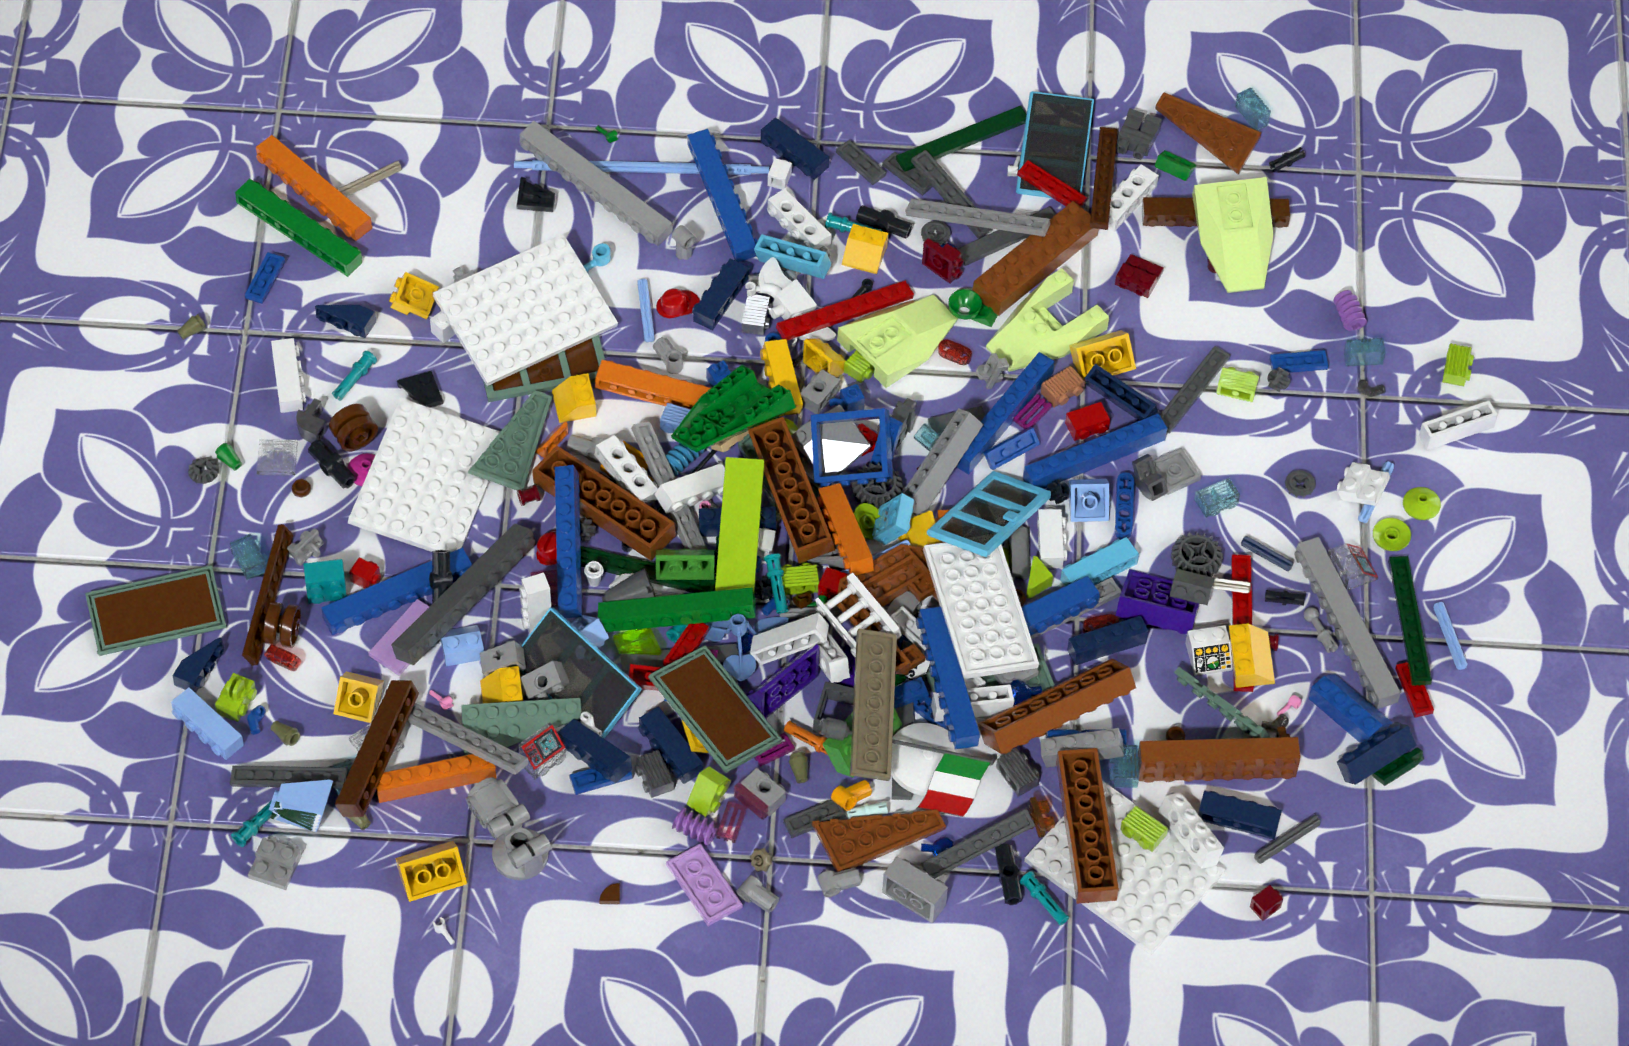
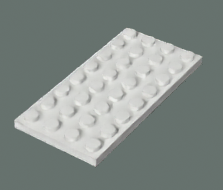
[923,536,1039,679]

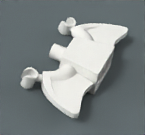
[745,257,836,347]

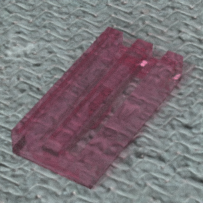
[734,782,768,820]
[716,801,747,843]

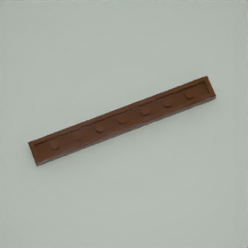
[1090,127,1118,230]
[242,524,293,666]

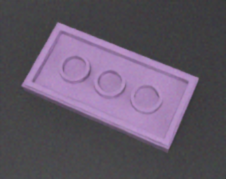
[368,599,429,676]
[666,843,743,926]

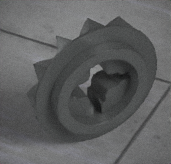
[921,221,950,245]
[188,456,219,484]
[1285,470,1316,498]

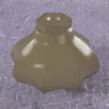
[750,848,772,872]

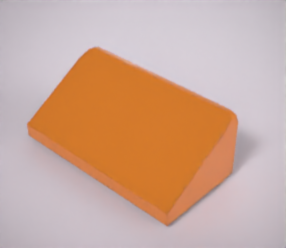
[535,422,568,458]

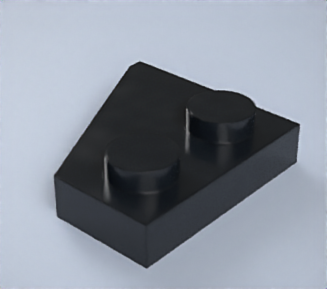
[516,177,555,212]
[397,371,443,408]

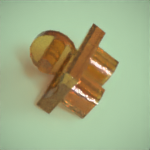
[1027,797,1055,838]

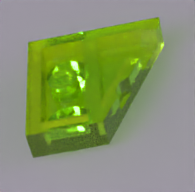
[612,628,661,655]

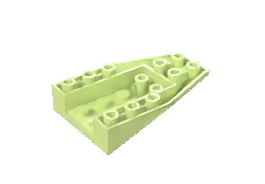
[1192,177,1273,293]
[837,295,958,388]

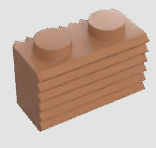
[1041,366,1085,408]

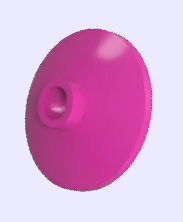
[347,453,375,486]

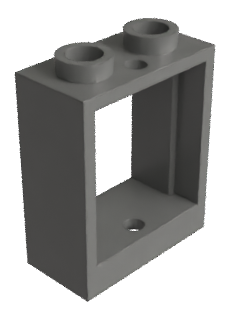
[813,681,854,733]

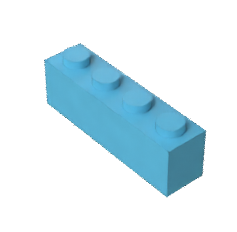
[754,234,831,279]
[1060,537,1139,586]

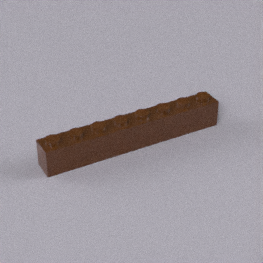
[1142,197,1290,228]
[335,680,419,817]

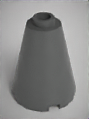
[602,568,656,602]

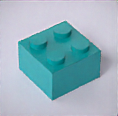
[303,559,347,604]

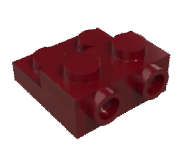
[922,238,964,284]
[1115,254,1164,298]

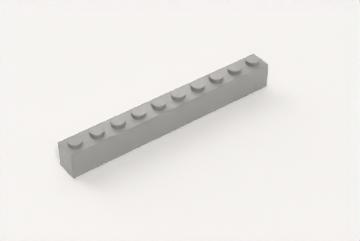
[519,121,673,246]
[1294,537,1401,709]

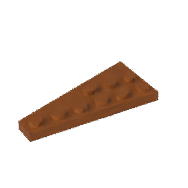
[1155,92,1261,175]
[812,810,946,872]

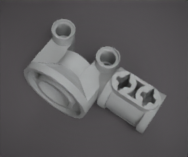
[466,777,552,880]

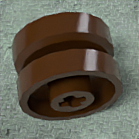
[329,404,378,452]
[264,601,301,648]

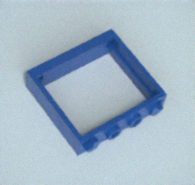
[811,408,893,487]

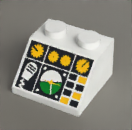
[1185,625,1233,676]

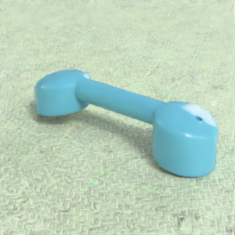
[583,243,611,271]

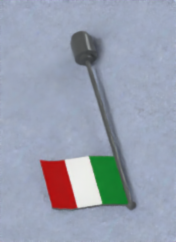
[819,717,994,817]

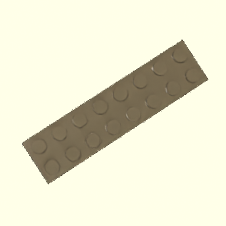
[850,629,897,781]

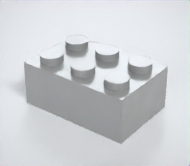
[882,856,948,924]

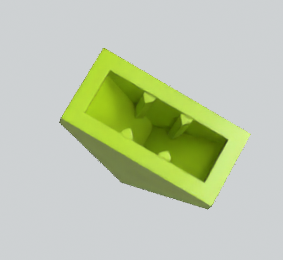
[1026,556,1053,599]

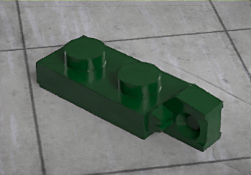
[1372,747,1424,786]

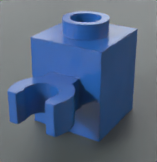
[706,360,731,387]
[829,384,865,412]

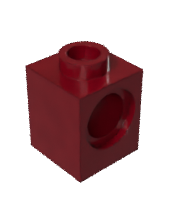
[1250,885,1283,921]

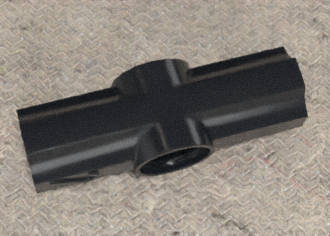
[856,205,913,239]
[308,440,356,489]
[429,550,453,604]
[995,844,1022,905]

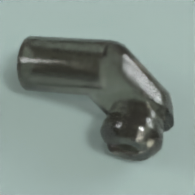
[1357,380,1386,397]
[1261,714,1289,733]

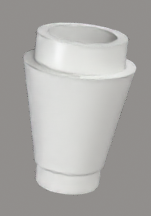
[584,561,604,587]

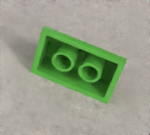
[656,549,714,580]

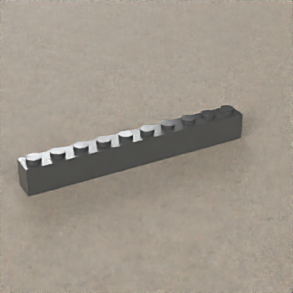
[391,523,536,665]

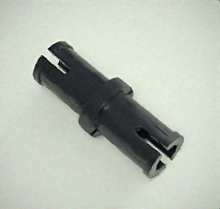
[1269,147,1305,172]
[1265,590,1305,606]

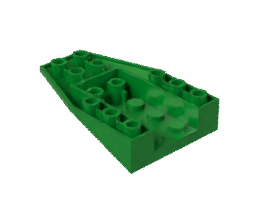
[671,365,796,452]

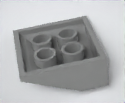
[791,405,871,477]

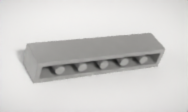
[903,408,983,516]

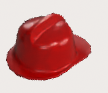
[656,288,700,319]
[536,529,557,566]

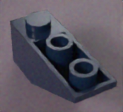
[315,305,376,338]
[172,637,224,693]

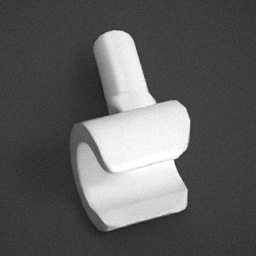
[1007,156,1021,177]
[433,917,455,945]

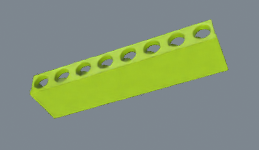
[715,457,764,593]

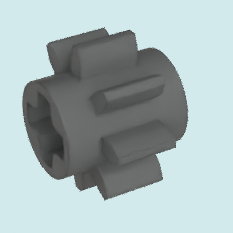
[1267,367,1290,392]
[580,518,596,541]

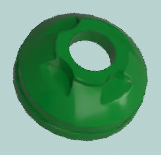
[948,289,982,320]

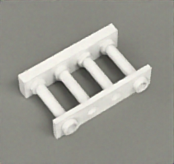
[815,573,901,657]

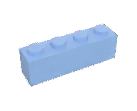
[171,687,244,760]

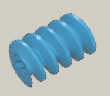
[665,443,704,476]

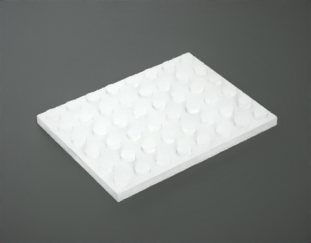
[433,234,618,386]
[348,398,500,552]
[1024,780,1225,955]

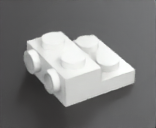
[1337,462,1390,506]

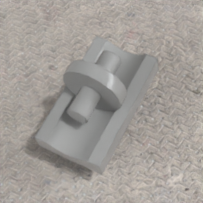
[976,353,1009,389]
[287,529,324,566]

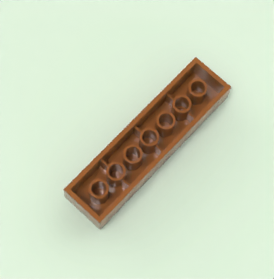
[972,201,1099,316]
[748,417,835,564]
[532,446,676,561]
[978,659,1136,754]
[1136,737,1301,783]
[1056,748,1119,904]

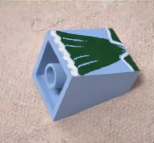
[269,780,333,832]

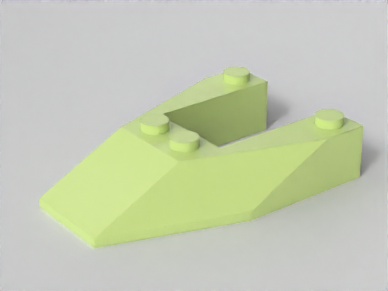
[986,268,1109,372]

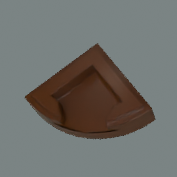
[793,591,813,609]
[599,883,620,904]

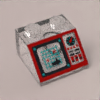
[1328,543,1378,591]
[519,722,566,779]

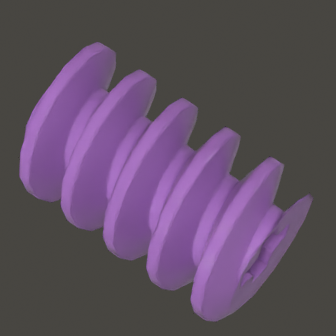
[1333,290,1367,331]
[672,807,717,846]

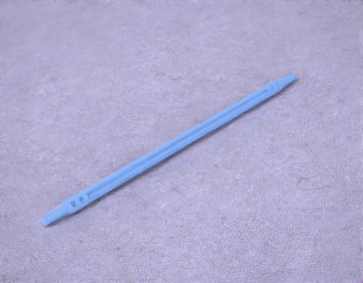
[514,159,769,175]

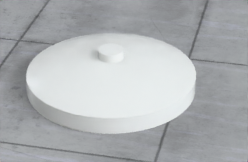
[891,723,965,796]

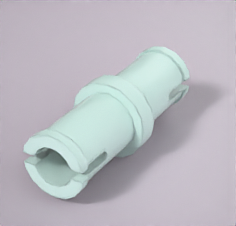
[847,801,888,819]

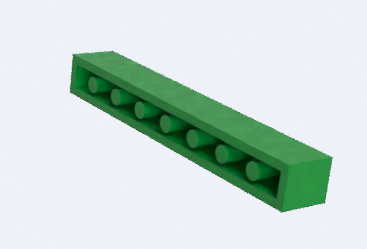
[235,178,362,277]
[598,587,755,632]

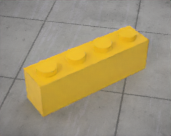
[760,339,803,416]

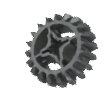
[852,462,903,509]
[1171,532,1223,577]

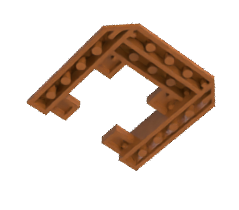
[837,544,939,675]

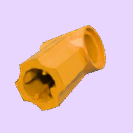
[831,780,872,811]

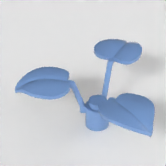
[704,614,789,681]

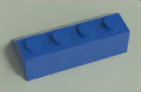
[1309,674,1393,743]

